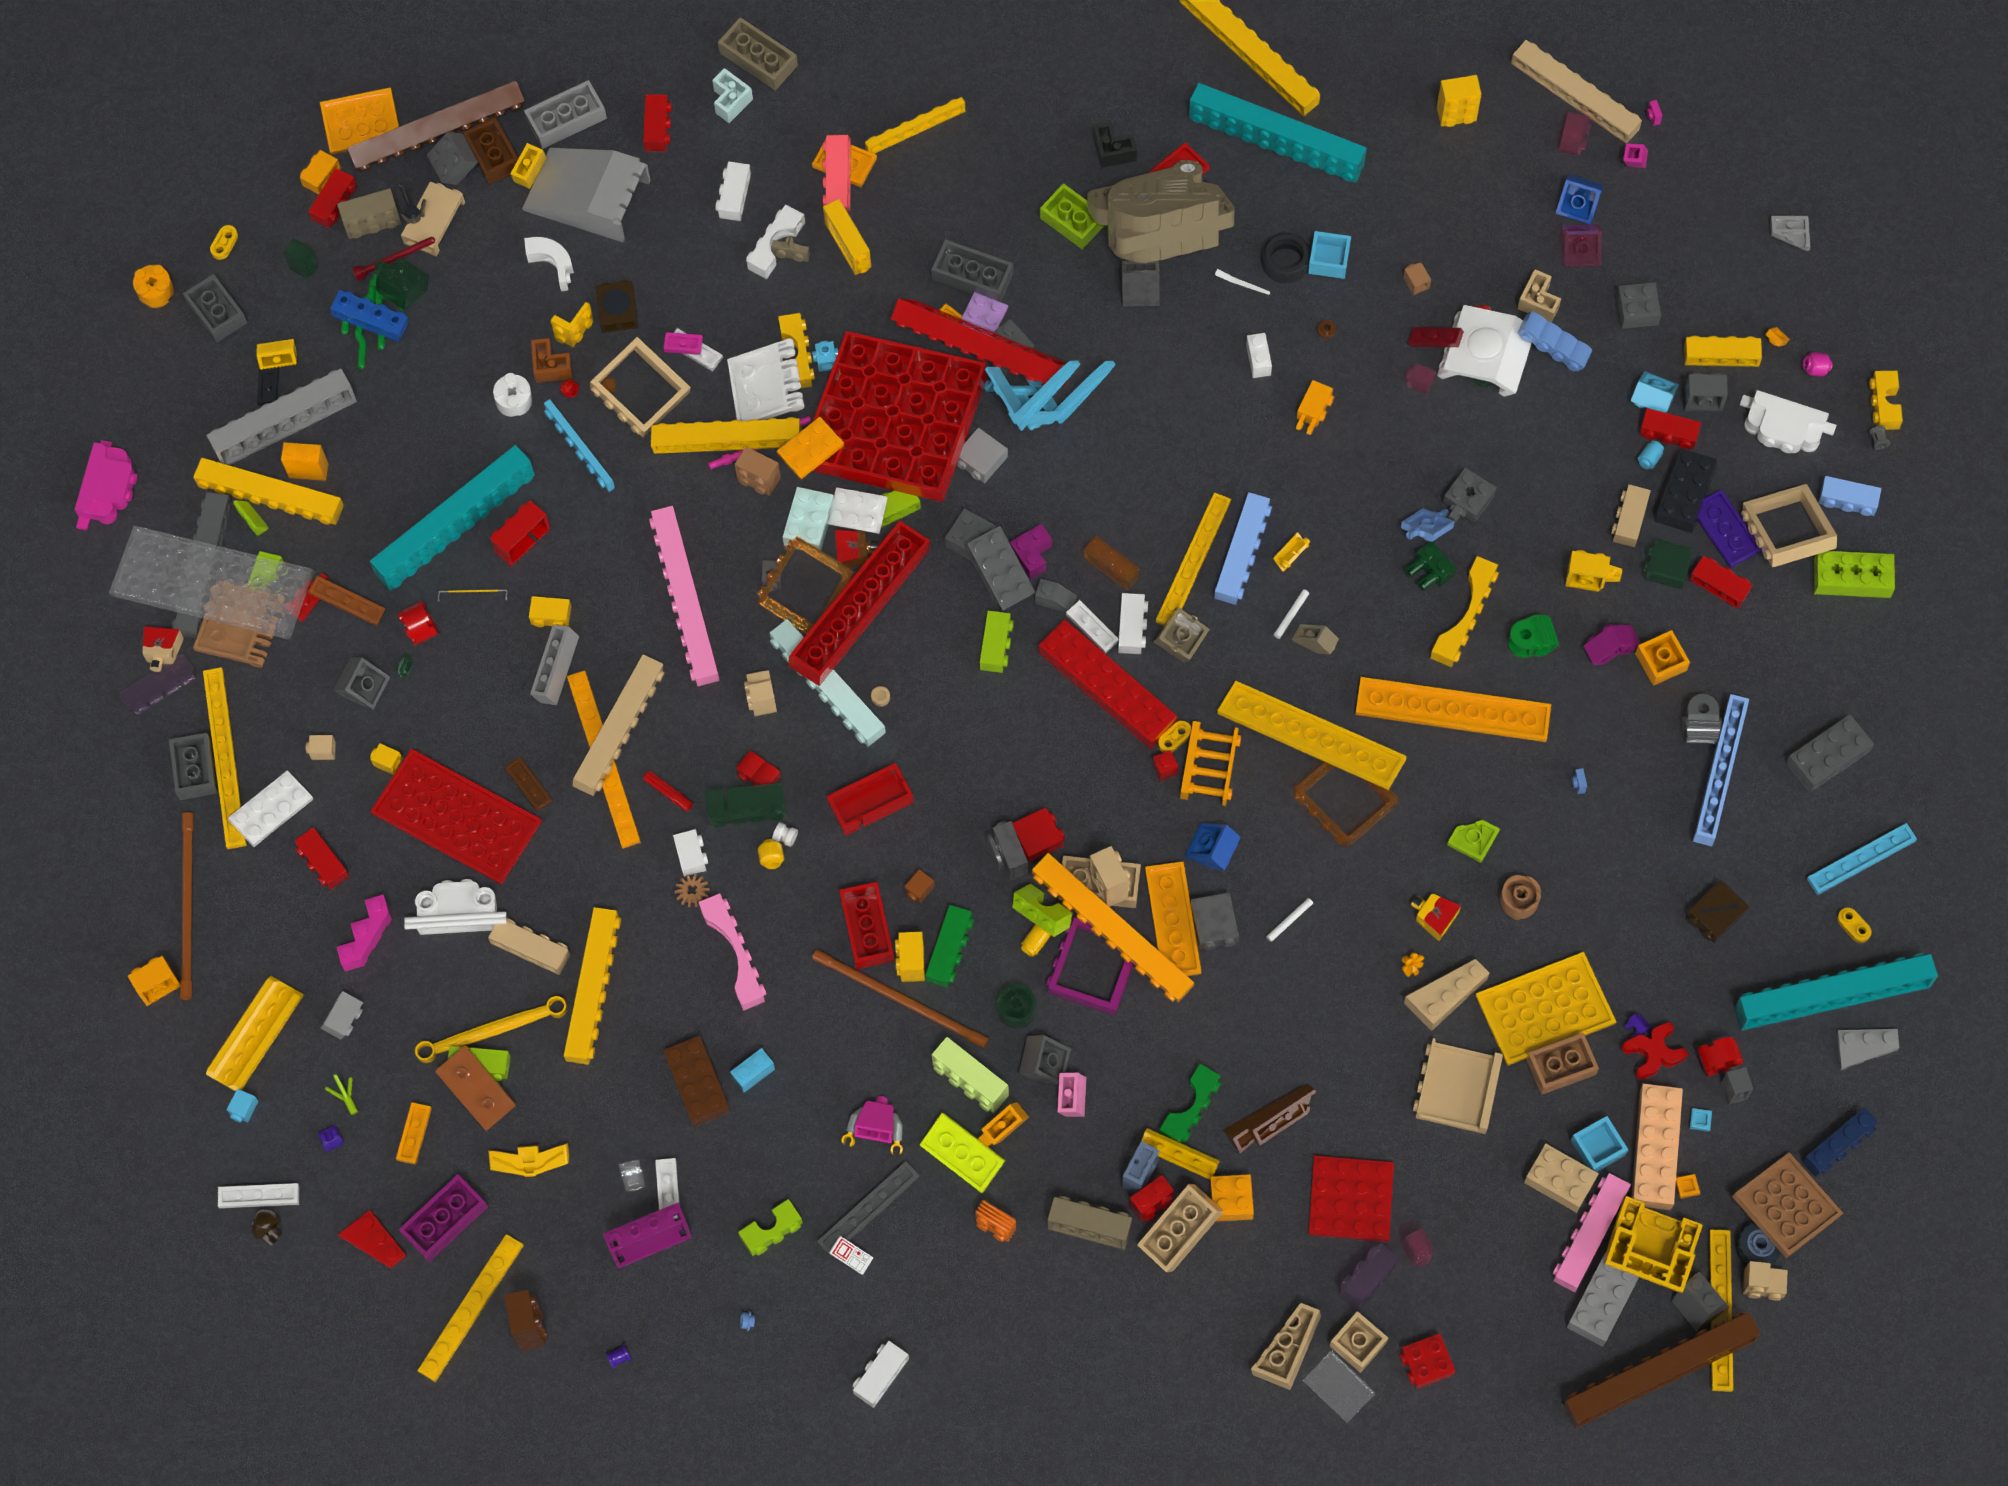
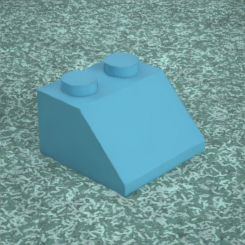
[1631,371,1679,413]

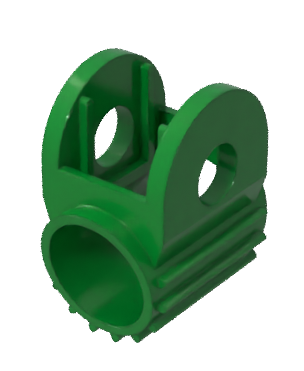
[1508,615,1559,658]

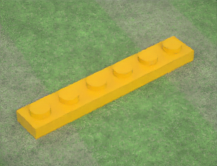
[865,97,966,154]

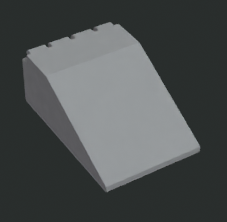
[522,148,651,242]

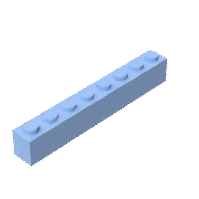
[1693,694,1749,847]

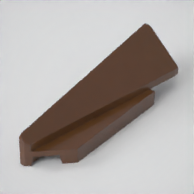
[1223,1084,1316,1153]

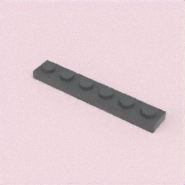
[817,1161,920,1257]

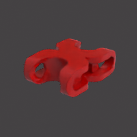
[1621,1022,1689,1080]

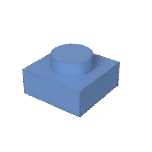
[1571,769,1587,794]

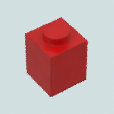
[1153,750,1178,781]

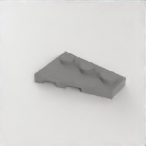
[1837,1029,1899,1070]

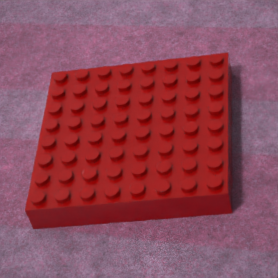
[813,331,988,502]

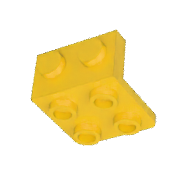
[551,302,593,347]

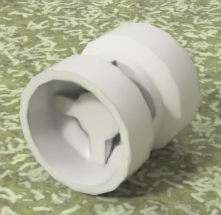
[772,822,798,847]

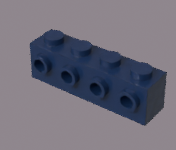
[1802,1107,1878,1177]

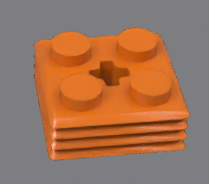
[975,1200,1016,1242]

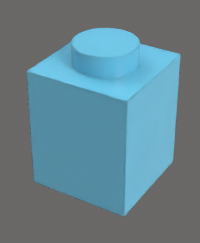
[227,1089,259,1123]

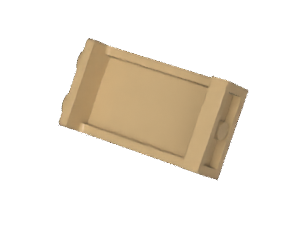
[401,182,465,256]

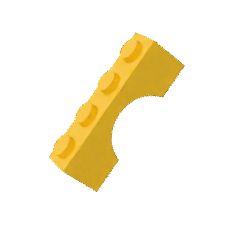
[778,313,815,389]

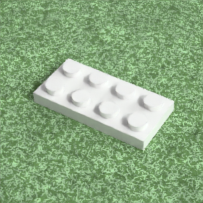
[228,771,313,847]

